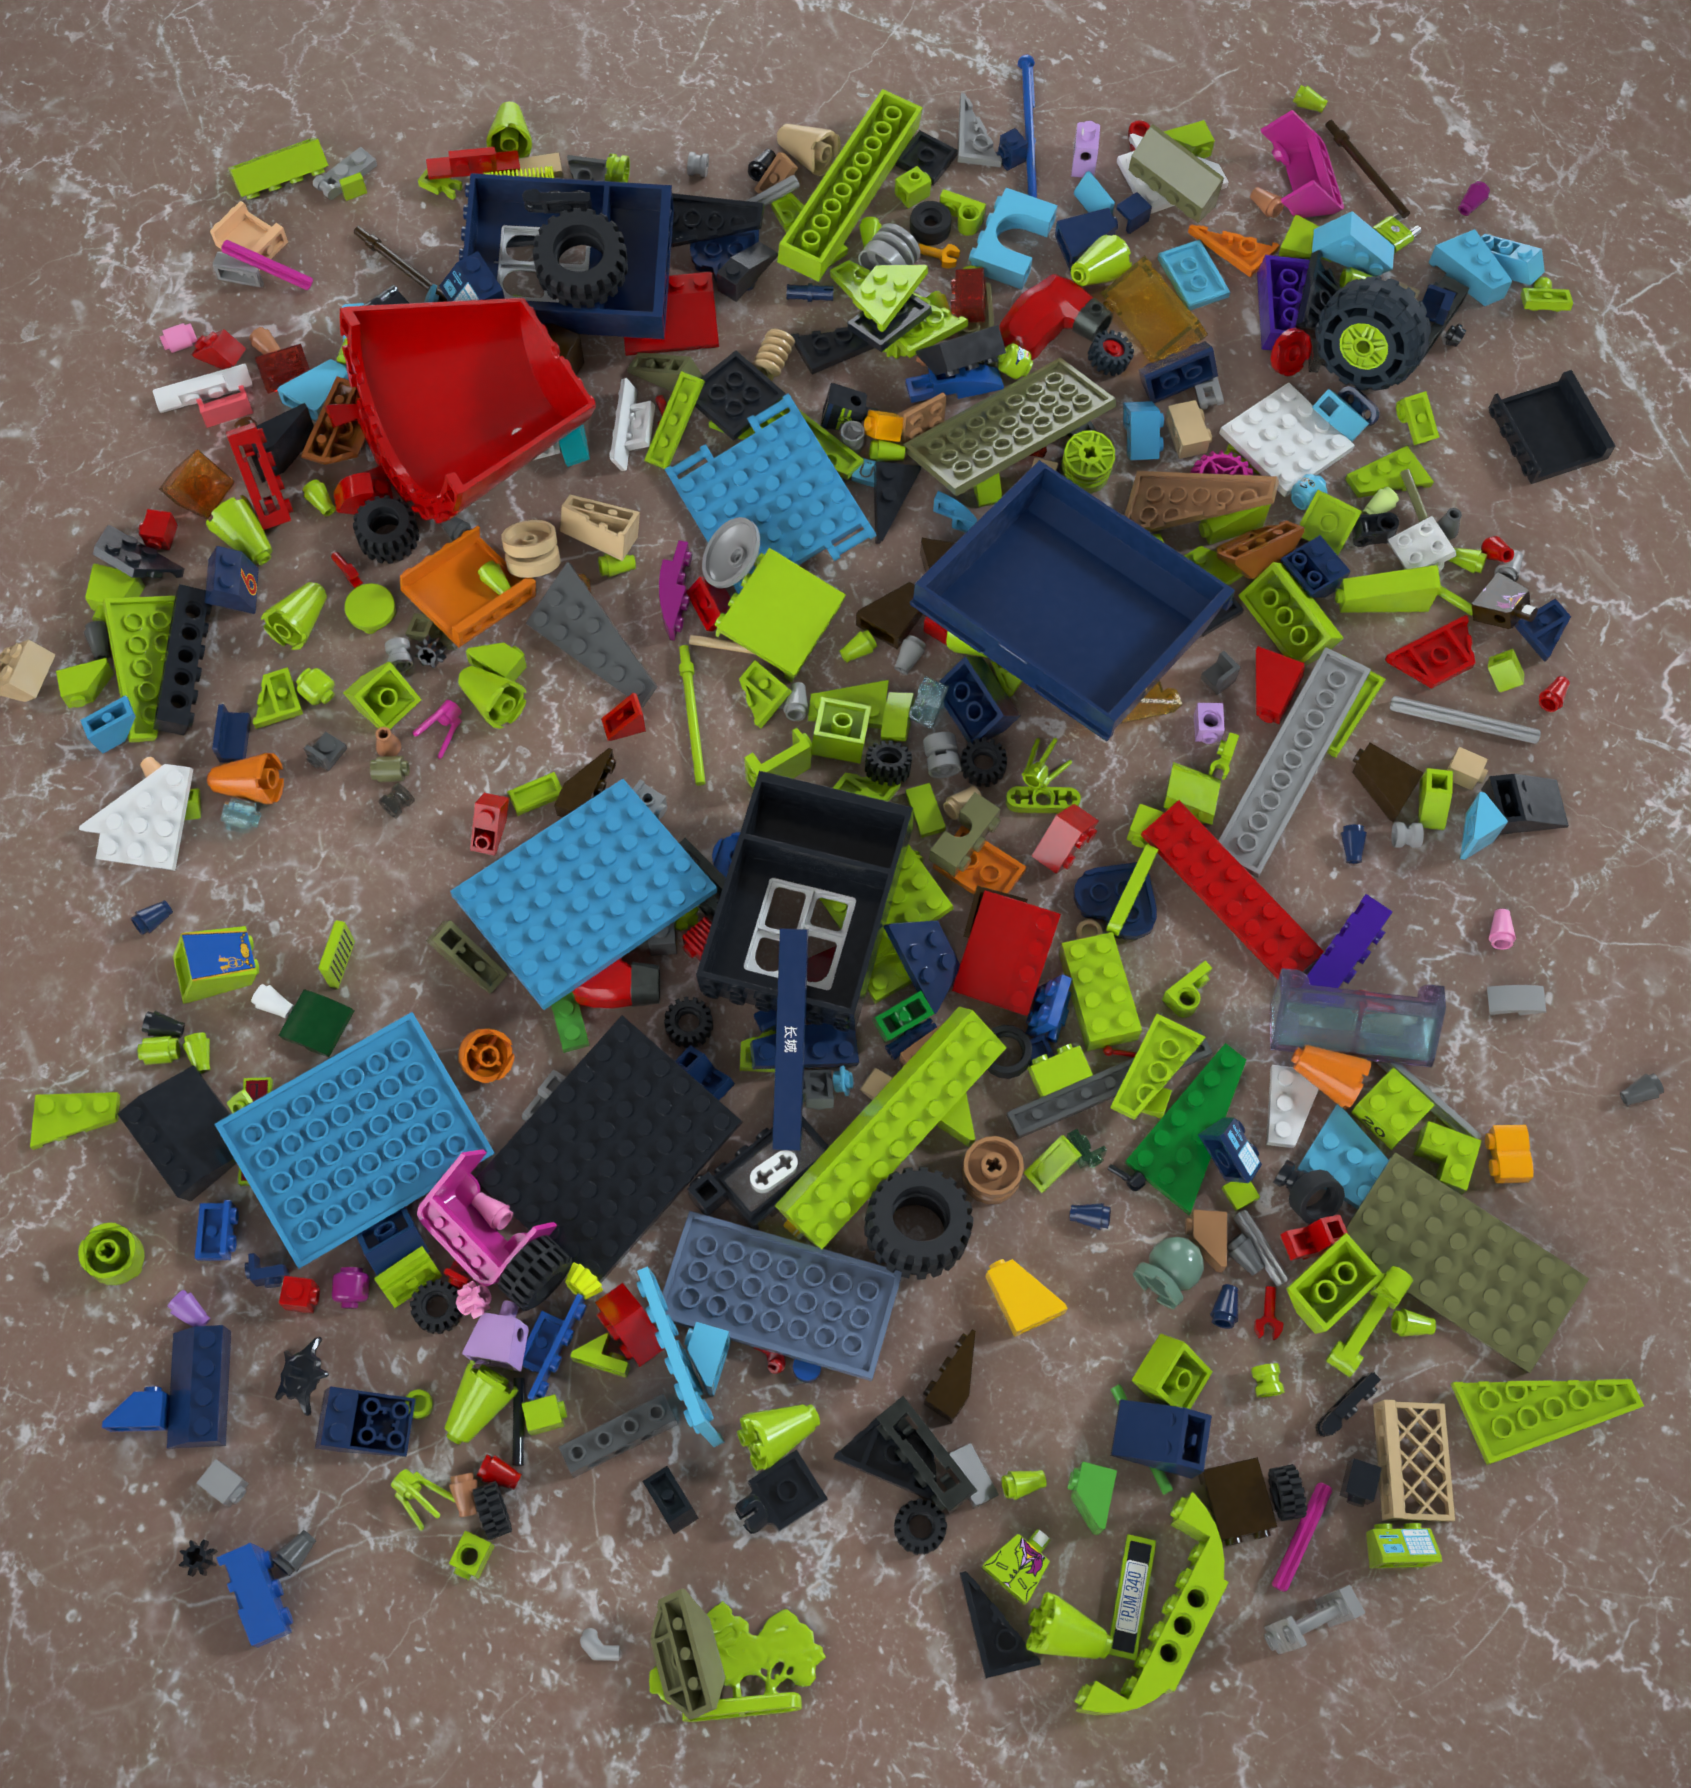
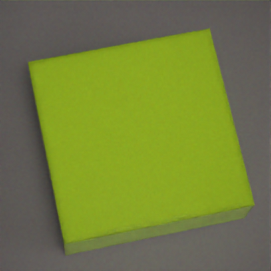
[339,172,367,201]
[1221,1181,1260,1212]

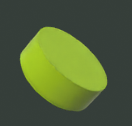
[405,1389,434,1419]

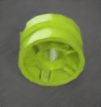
[605,153,630,183]

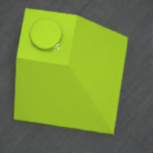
[343,662,422,729]

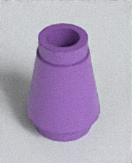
[167,1290,211,1327]

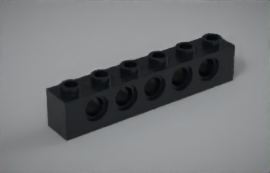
[153,584,212,736]

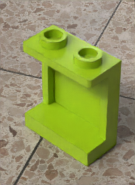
[744,728,812,789]

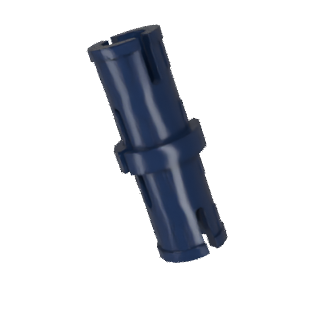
[786,283,834,302]
[885,1018,937,1060]

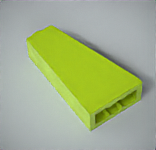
[1335,565,1441,613]

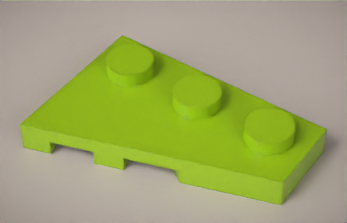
[808,680,889,729]
[30,1092,120,1150]

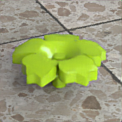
[674,906,699,931]

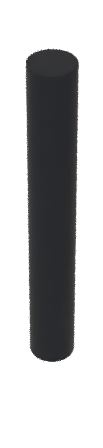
[512,1378,525,1466]

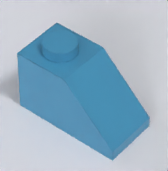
[80,695,136,754]

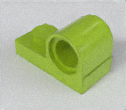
[939,189,986,236]
[1396,391,1439,446]
[1162,960,1212,1018]

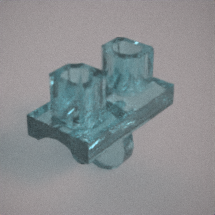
[909,676,949,728]

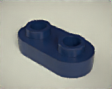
[1338,386,1379,426]

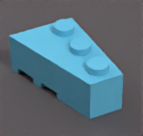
[1312,211,1394,276]
[1429,229,1512,306]

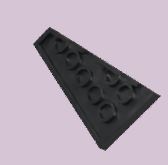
[671,193,765,248]

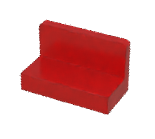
[686,576,731,632]

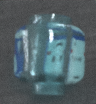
[220,797,261,834]

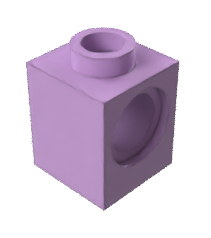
[1194,703,1225,744]

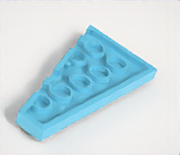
[1296,1104,1389,1209]
[636,1266,724,1447]

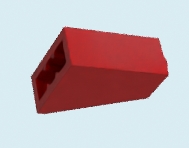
[1256,646,1305,725]

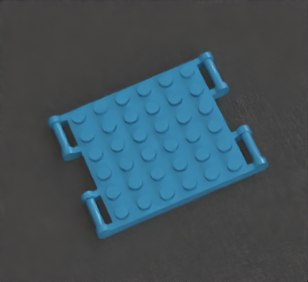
[664,393,877,594]

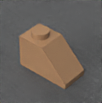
[1185,1210,1227,1273]

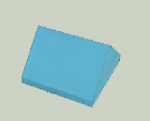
[1460,792,1508,860]

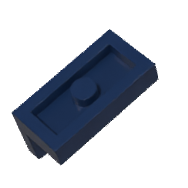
[212,704,251,763]

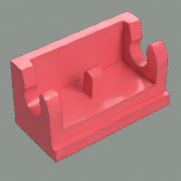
[196,385,253,428]

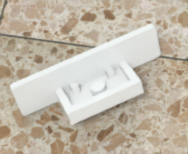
[153,364,253,413]
[610,378,655,471]

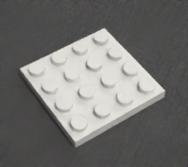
[1219,383,1355,497]

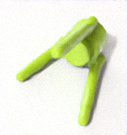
[1022,738,1072,789]
[391,1469,455,1530]

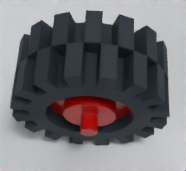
[1088,330,1134,376]

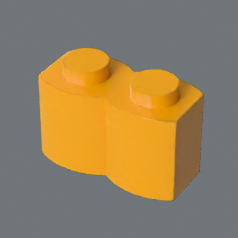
[1485,1125,1534,1183]

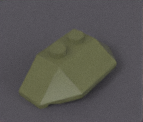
[650,1589,726,1719]

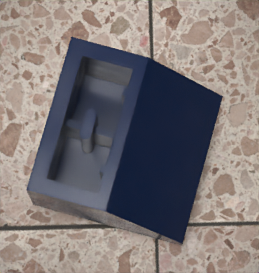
[1280,535,1351,598]

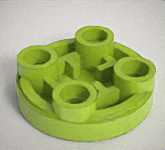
[344,583,397,634]

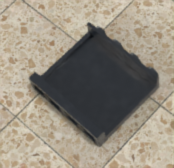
[1488,370,1616,484]

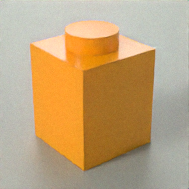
[864,410,903,442]

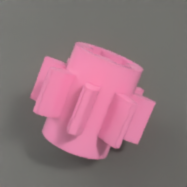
[456,1281,491,1319]

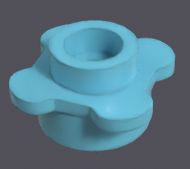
[833,1066,854,1096]

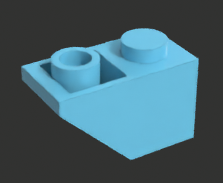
[1312,389,1369,442]

